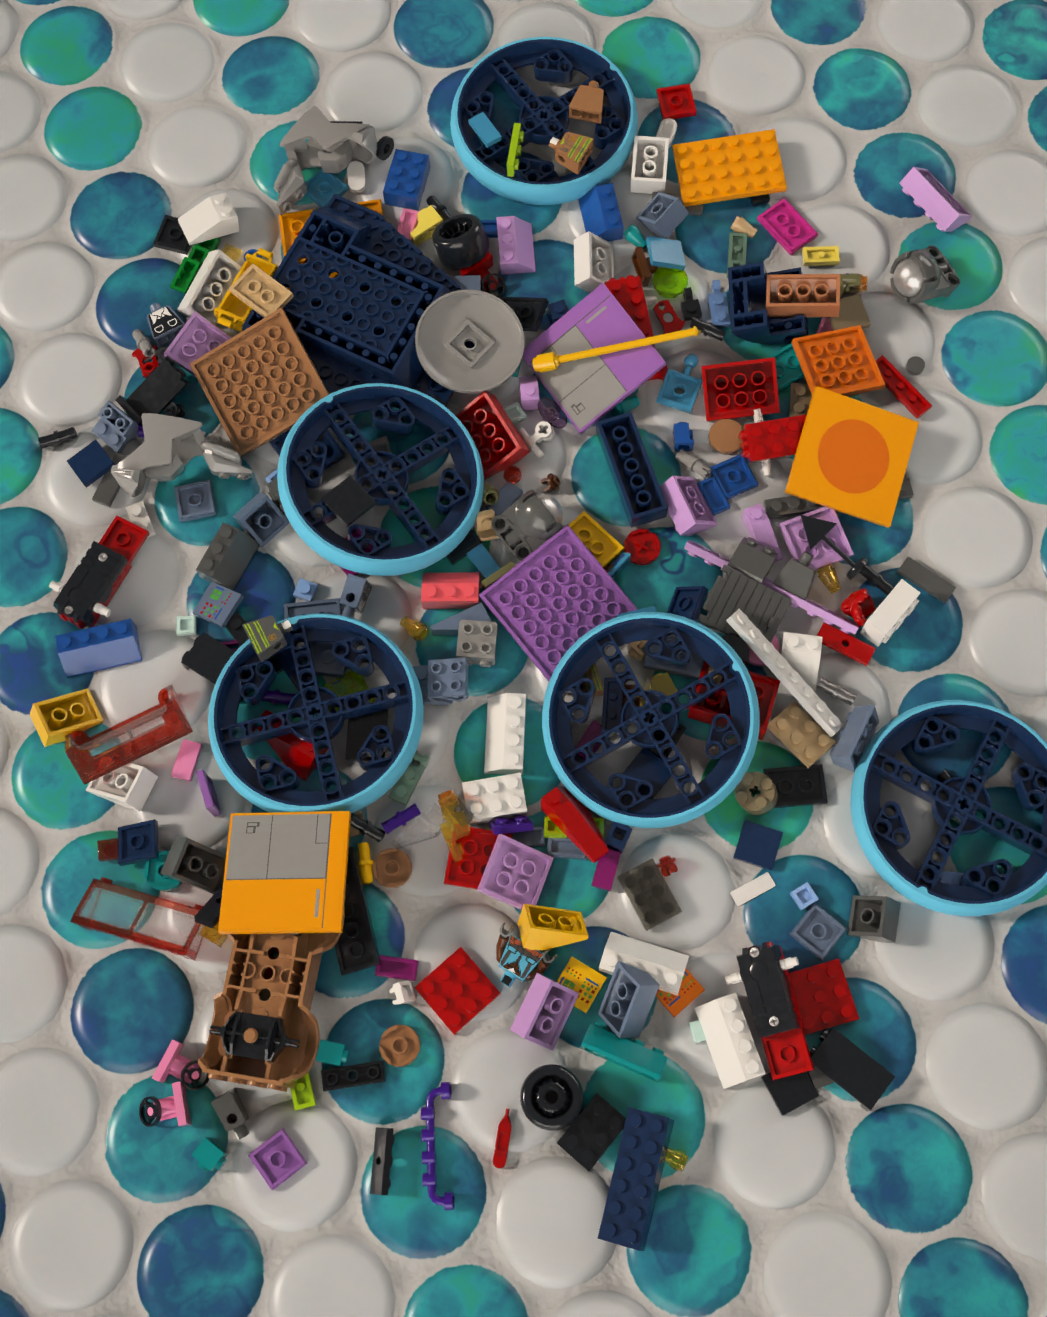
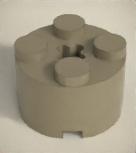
[735,772,778,815]

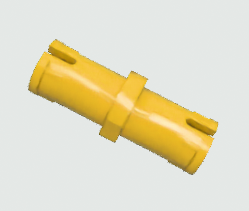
[357,842,373,884]

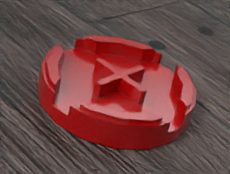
[624,529,661,566]

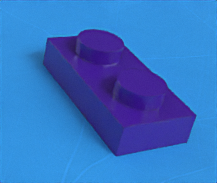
[490,815,533,835]

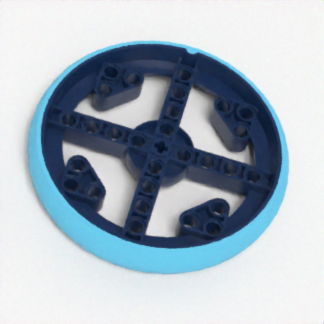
[450,37,638,205]
[277,383,484,576]
[542,612,760,828]
[208,614,424,813]
[850,700,1047,916]

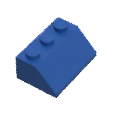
[578,183,624,242]

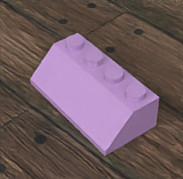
[899,167,972,232]

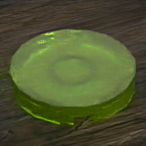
[653,267,688,298]

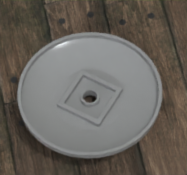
[415,289,524,393]

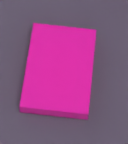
[757,198,818,255]

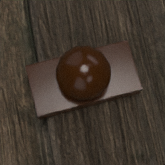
[631,247,658,287]

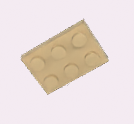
[229,263,294,318]
[767,701,836,768]

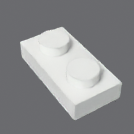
[125,501,156,538]

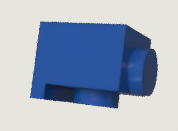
[673,422,694,452]

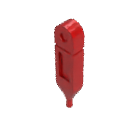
[493,1108,512,1168]

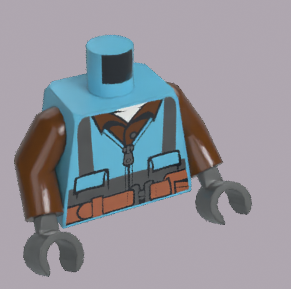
[496,923,558,988]

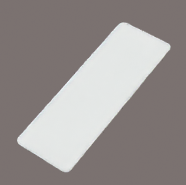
[730,872,776,906]

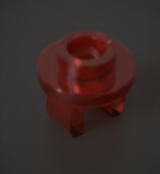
[656,855,678,877]

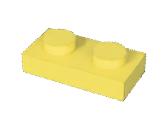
[802,246,840,266]

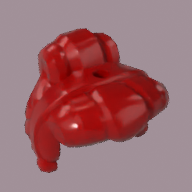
[841,588,876,626]

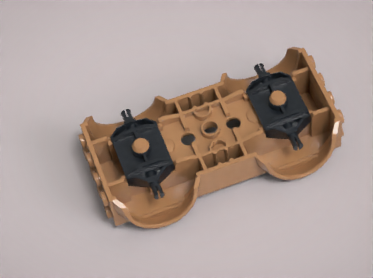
[198,907,345,1092]

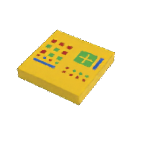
[557,956,607,1014]

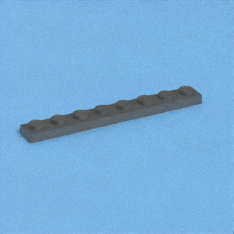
[764,478,914,519]

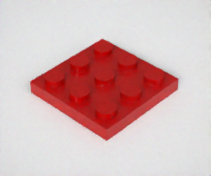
[444,824,513,890]
[414,947,501,1035]
[789,958,860,1035]

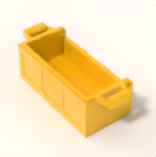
[214,248,278,332]

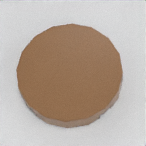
[708,419,742,454]
[372,848,412,888]
[379,1025,420,1067]

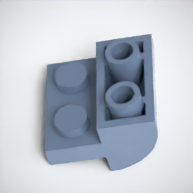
[92,401,139,453]

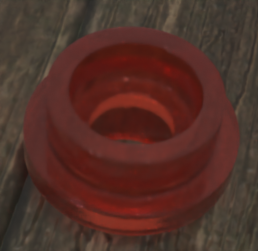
[503,466,522,483]

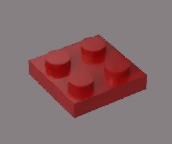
[656,83,697,120]

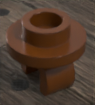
[541,473,561,493]

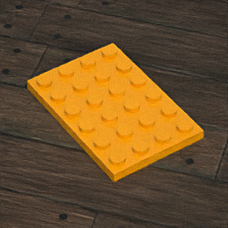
[672,129,787,207]

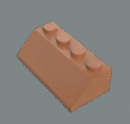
[766,274,840,318]

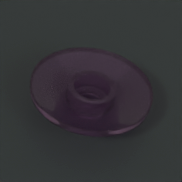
[537,398,567,429]

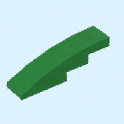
[170,238,221,294]

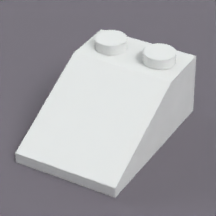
[178,192,239,245]
[777,632,822,696]
[86,756,158,812]

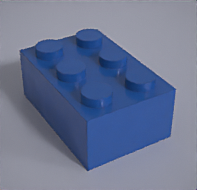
[383,149,431,211]

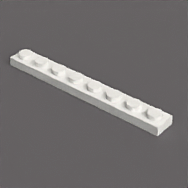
[726,609,843,737]

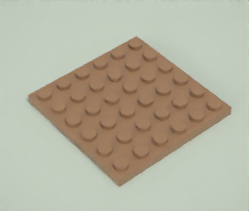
[190,308,329,458]

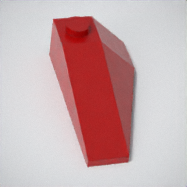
[257,710,328,781]
[541,786,609,864]

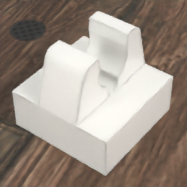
[389,981,416,1005]

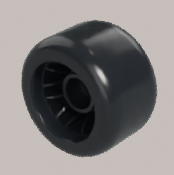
[432,214,490,269]
[520,1064,584,1131]

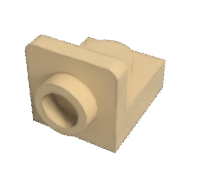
[475,509,498,541]
[627,640,648,662]

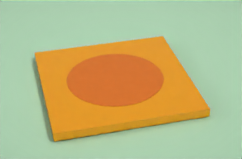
[784,386,919,528]

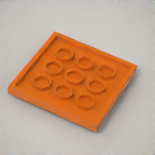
[791,325,885,396]

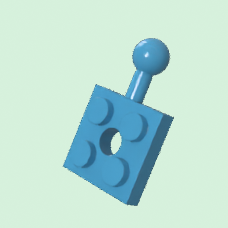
[656,354,703,414]

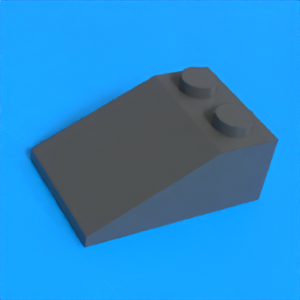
[160,836,226,895]

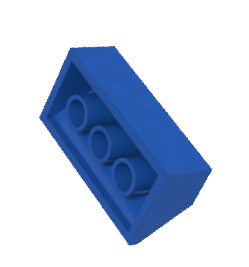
[55,618,142,678]

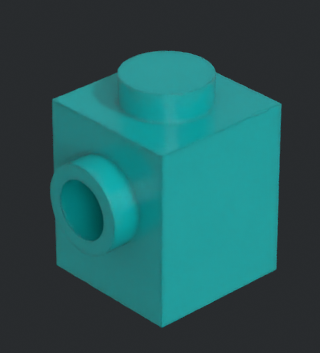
[191,1137,228,1172]

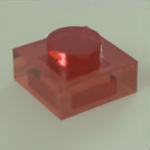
[97,838,118,862]

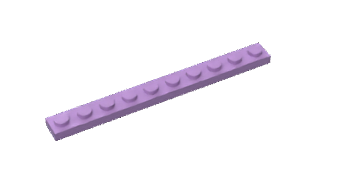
[684,540,859,635]

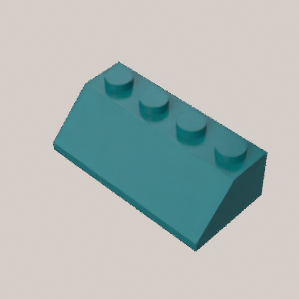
[580,1022,668,1082]

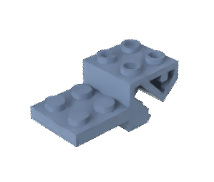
[395,657,469,706]

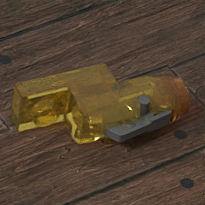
[438,789,473,863]

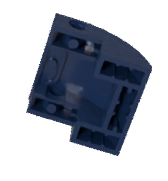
[728,262,809,345]

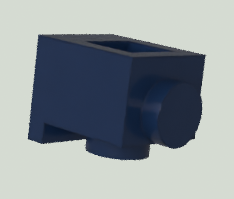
[605,822,632,854]

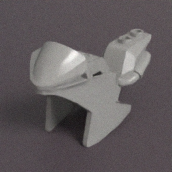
[274,106,377,216]
[111,413,253,497]

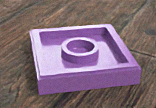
[196,769,222,817]
[248,1128,308,1190]

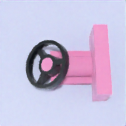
[152,1040,209,1091]
[139,1082,191,1127]

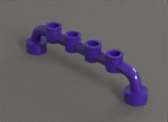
[421,1082,455,1210]

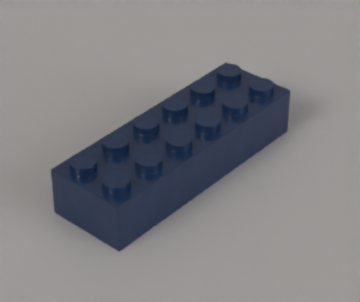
[596,412,668,528]
[598,1108,674,1251]

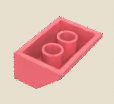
[421,572,480,609]

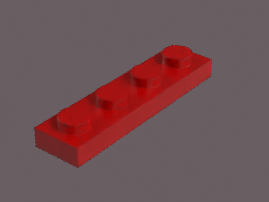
[875,355,932,419]

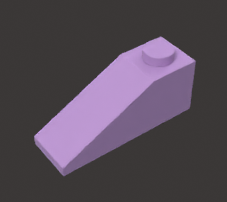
[741,503,783,563]

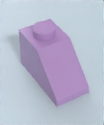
[519,375,540,410]

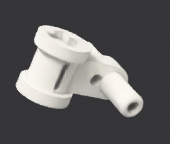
[518,421,555,459]

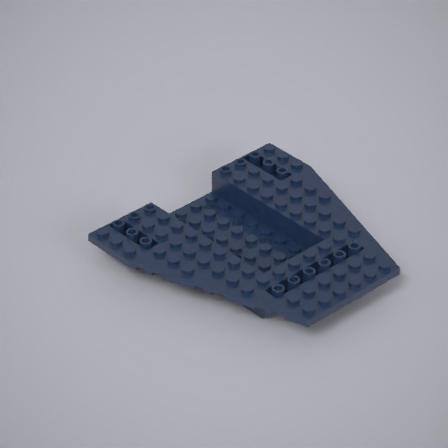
[241,194,475,407]

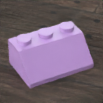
[496,216,536,275]
[660,476,718,536]
[510,973,579,1051]

